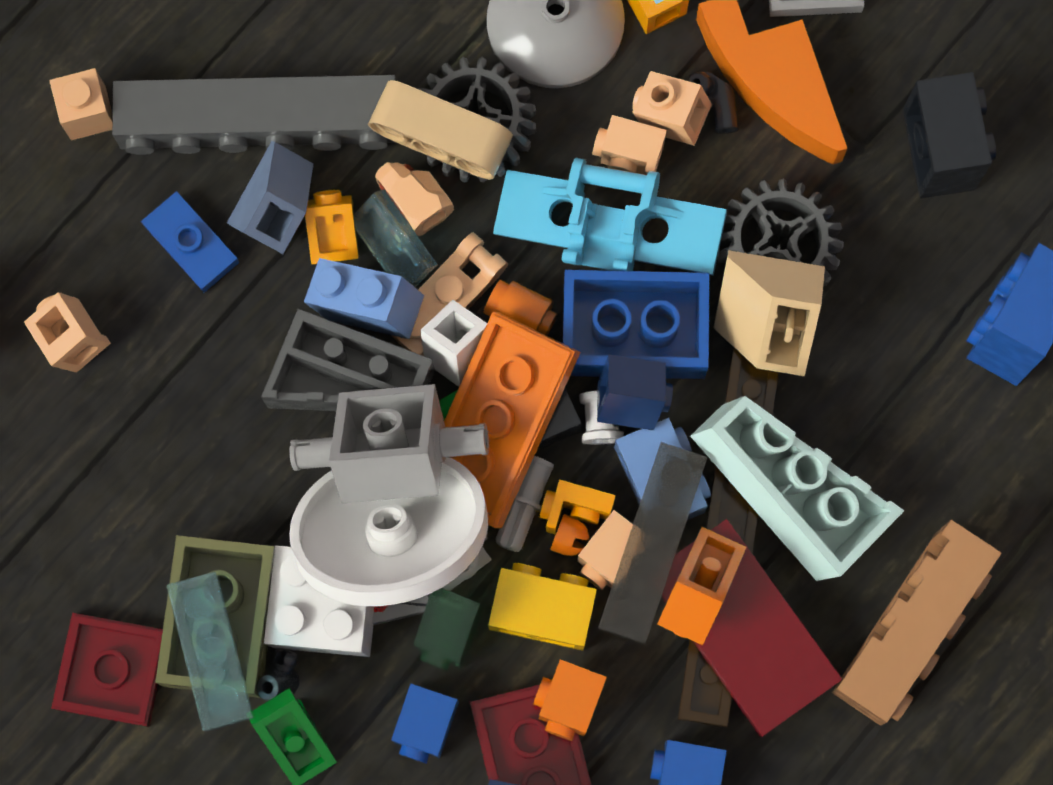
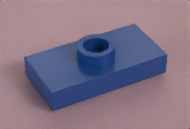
[141,191,240,293]

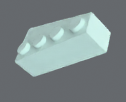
[690,396,904,581]

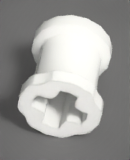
[579,391,624,445]

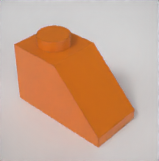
[657,527,747,645]

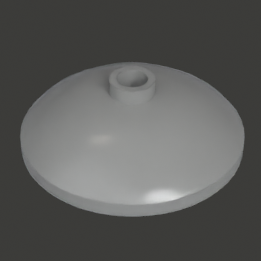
[487,0,625,88]

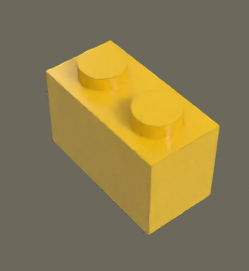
[488,563,597,651]

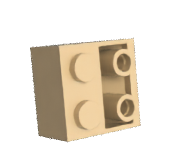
[714,250,825,376]

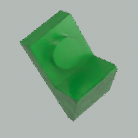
[247,688,337,785]

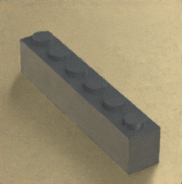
[112,75,397,155]

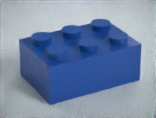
[966,243,1053,386]
[563,270,709,379]

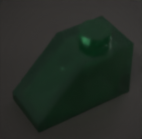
[413,588,483,671]

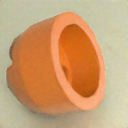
[550,514,590,556]

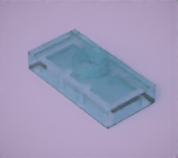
[354,190,438,288]

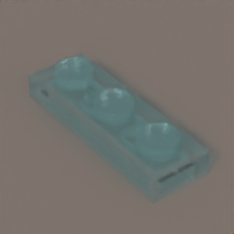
[167,572,254,732]

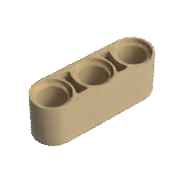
[368,80,513,180]

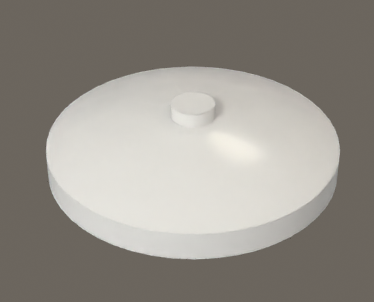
[289,457,488,606]

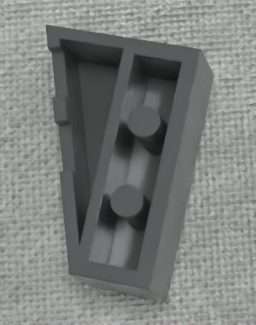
[261,309,435,411]

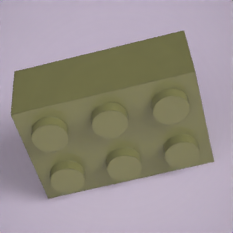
[155,535,275,698]

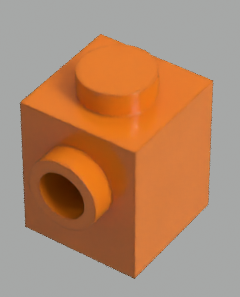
[533,659,607,741]

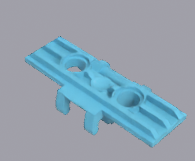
[493,158,727,276]

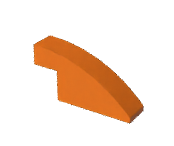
[696,0,847,165]

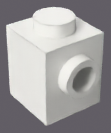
[421,300,487,386]

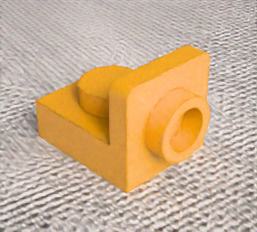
[305,190,359,264]
[539,480,616,534]

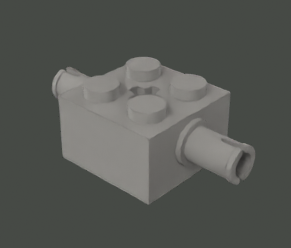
[289,384,489,503]

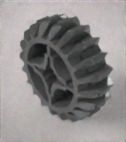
[418,57,536,183]
[717,178,844,286]

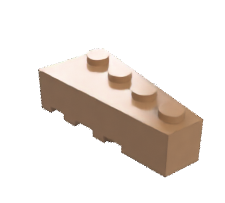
[831,520,1002,725]

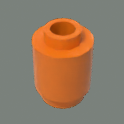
[483,280,558,336]

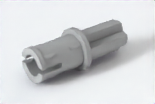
[496,456,554,552]

